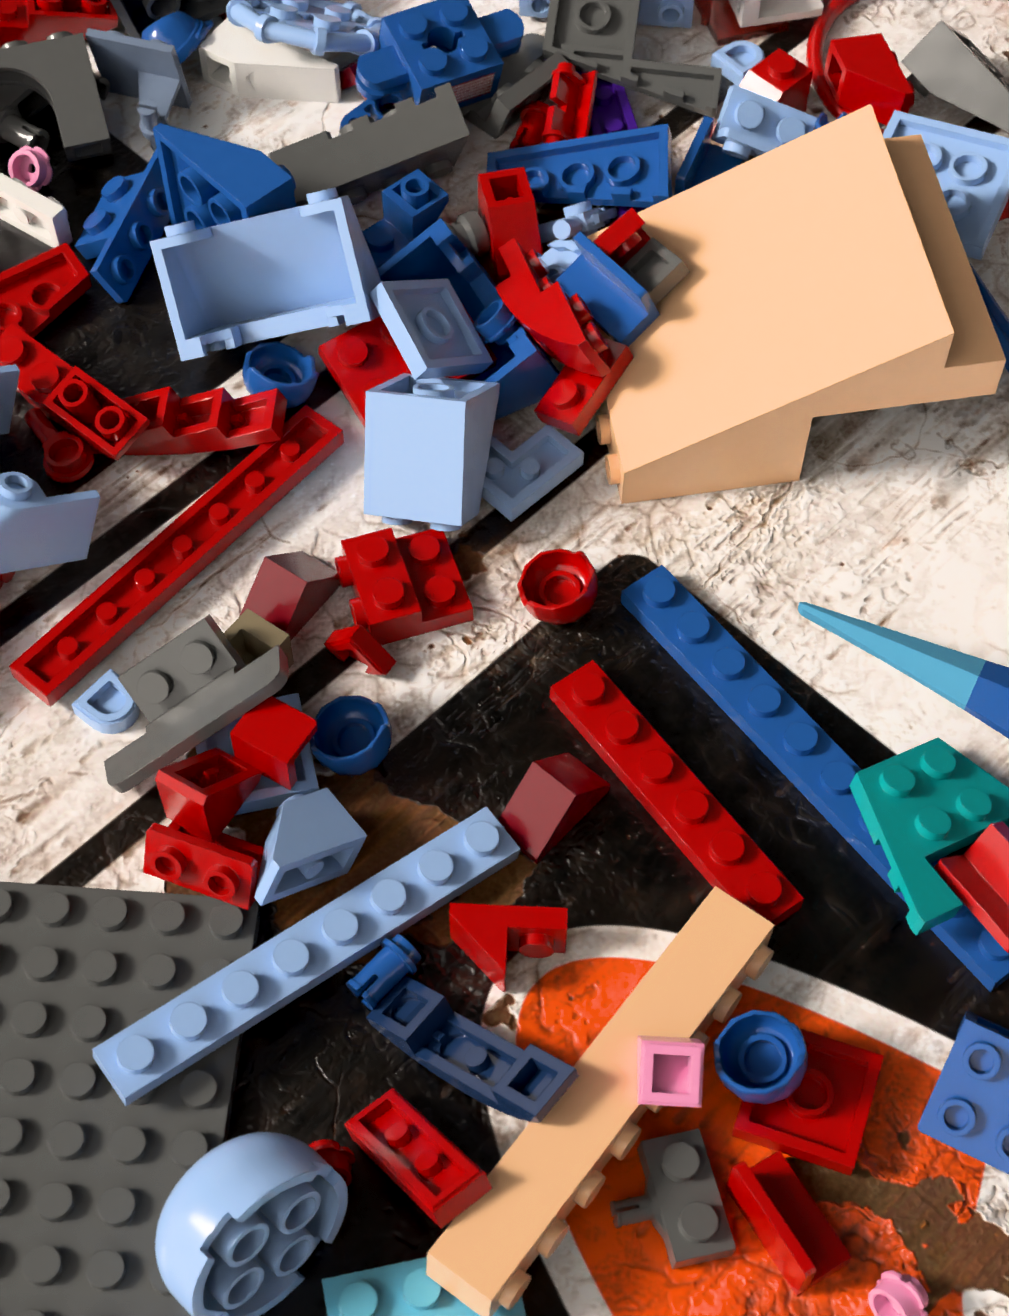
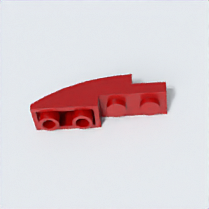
[0,0,118,49]
[495,237,611,377]
[0,323,151,461]

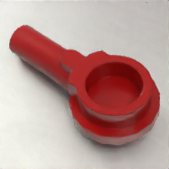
[24,408,94,483]

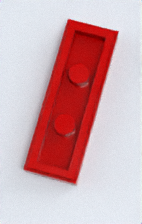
[344,1088,493,1228]

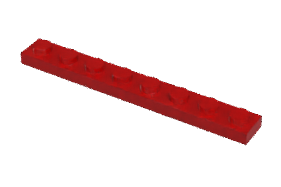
[9,405,344,707]

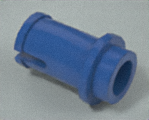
[346,934,422,1010]

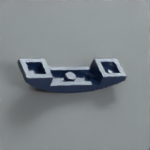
[366,975,579,1123]

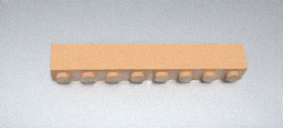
[426,886,774,1316]

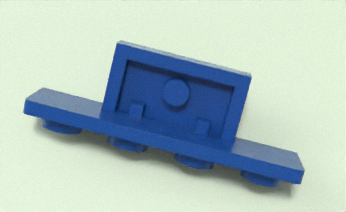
[75,148,170,304]

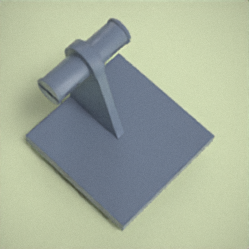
[85,28,192,152]

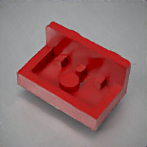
[143,821,264,910]

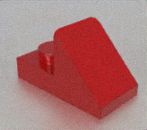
[592,208,651,268]
[449,903,568,992]

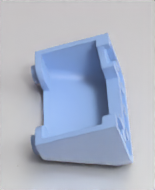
[149,187,381,361]

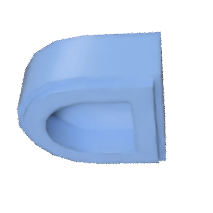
[711,40,765,86]
[71,669,140,734]

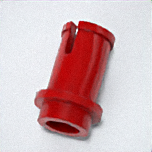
[509,101,550,149]

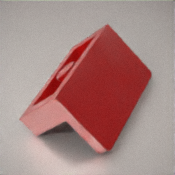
[934,822,1009,953]
[726,1150,852,1297]

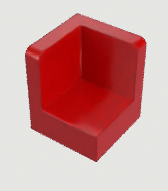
[230,696,317,790]

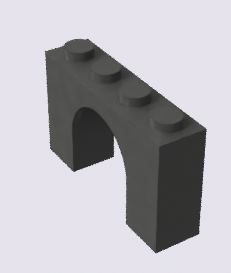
[0,31,112,162]

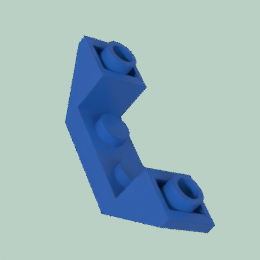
[362,169,449,269]

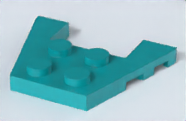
[849,737,1009,936]

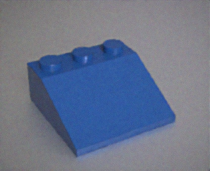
[153,123,296,230]

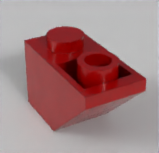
[823,33,915,126]
[478,167,543,283]

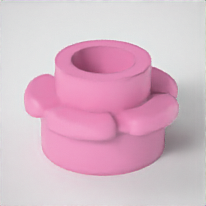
[8,146,53,192]
[868,1270,929,1316]

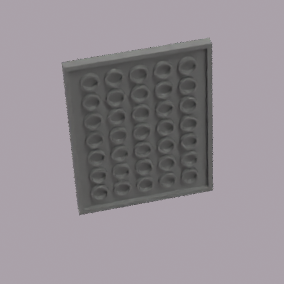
[0,881,262,1316]

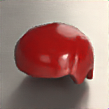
[517,548,598,625]

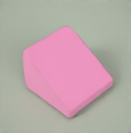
[637,1035,704,1107]

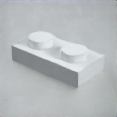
[0,173,73,248]

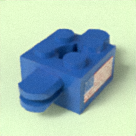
[355,0,524,108]

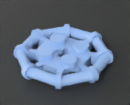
[226,0,382,56]

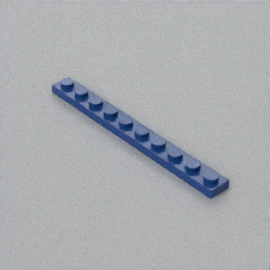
[621,565,1009,992]

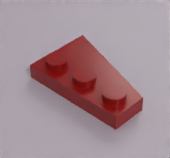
[0,242,92,338]

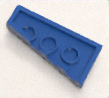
[487,123,672,208]

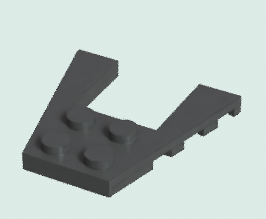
[543,0,722,118]

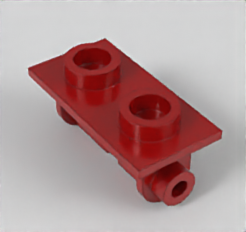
[541,62,598,143]

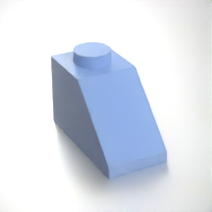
[254,788,368,906]

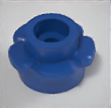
[473,299,519,345]

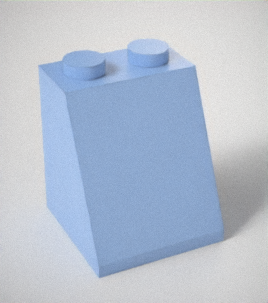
[364,373,500,531]

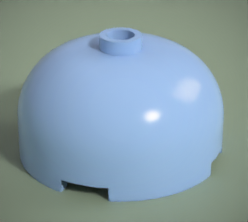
[155,1132,348,1316]

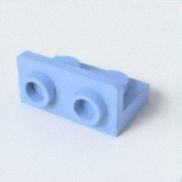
[711,85,817,160]

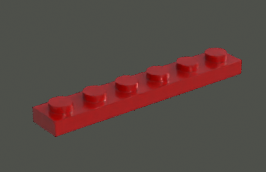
[549,660,804,927]

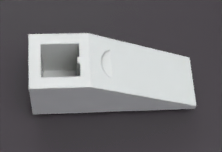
[198,17,341,103]

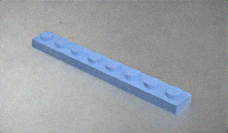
[92,806,520,1106]

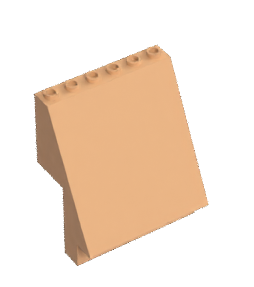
[587,104,1006,504]

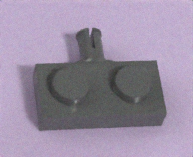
[610,1129,736,1269]

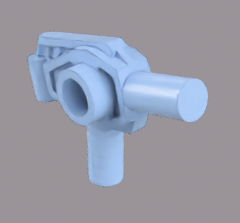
[538,200,618,244]

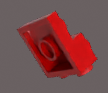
[334,528,473,645]

